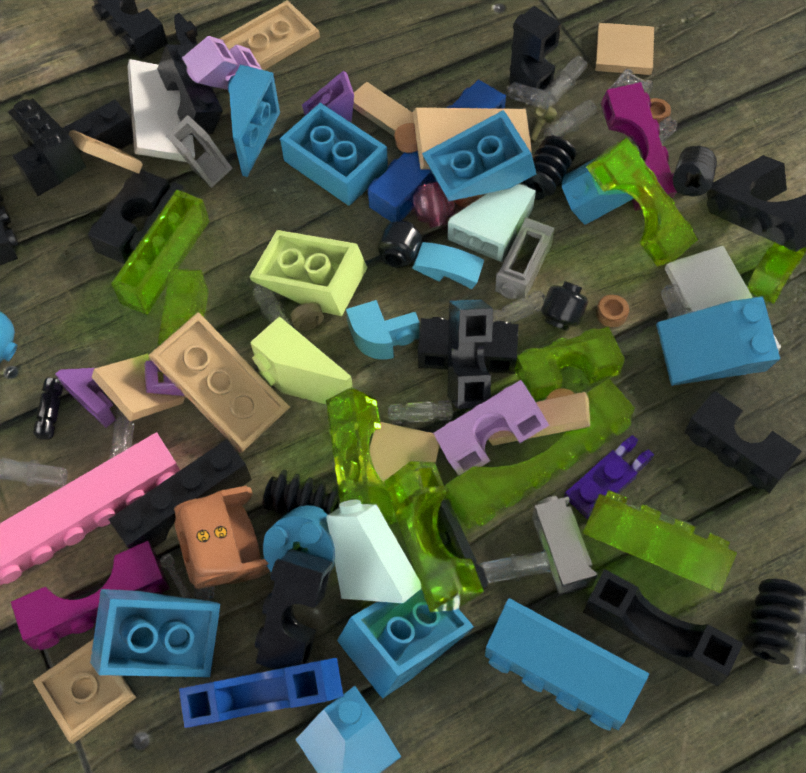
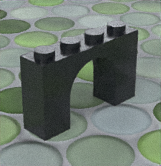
[707,155,806,252]

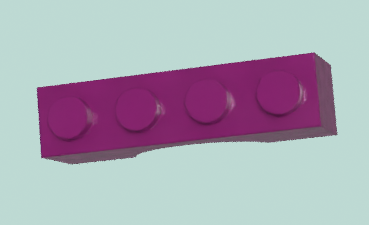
[600,82,677,211]
[11,541,170,650]

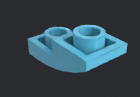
[412,242,484,289]

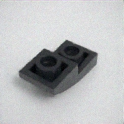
[174,13,198,47]

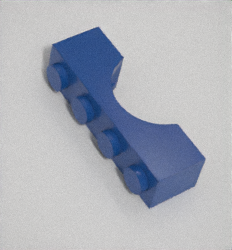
[179,658,344,728]

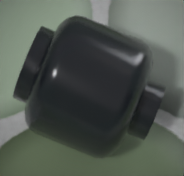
[378,221,422,268]
[541,281,588,331]

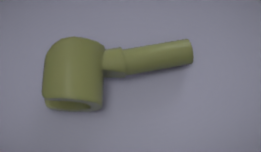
[530,105,557,143]

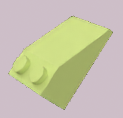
[250,230,367,316]
[250,316,355,411]

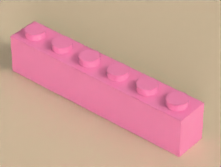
[0,432,180,585]

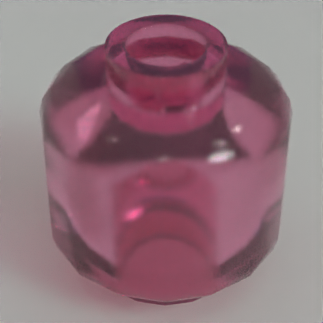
[412,182,455,228]

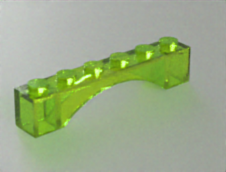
[445,378,635,530]

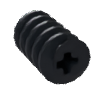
[519,135,577,200]
[673,145,717,197]
[262,469,340,515]
[743,579,806,665]

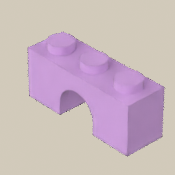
[182,36,262,90]
[434,380,549,478]

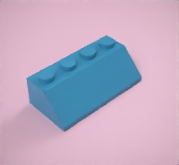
[484,598,649,730]

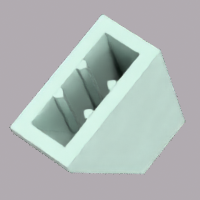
[448,184,535,262]
[326,500,421,603]

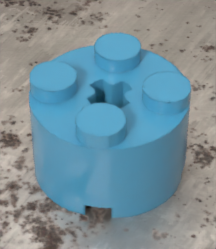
[263,506,335,572]

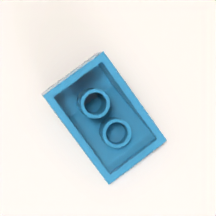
[228,64,280,177]
[422,110,537,201]
[656,296,780,386]
[337,573,474,699]
[90,589,221,677]

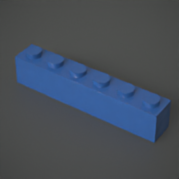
[368,79,506,222]

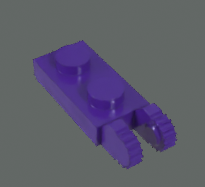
[564,435,654,521]

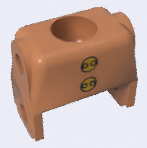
[174,486,270,589]

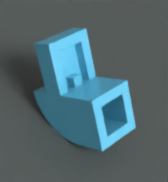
[346,300,420,359]

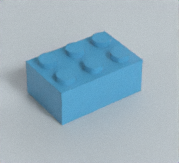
[280,103,388,206]

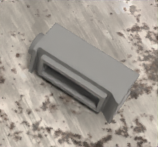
[166,115,232,188]
[495,217,554,302]
[532,496,598,595]

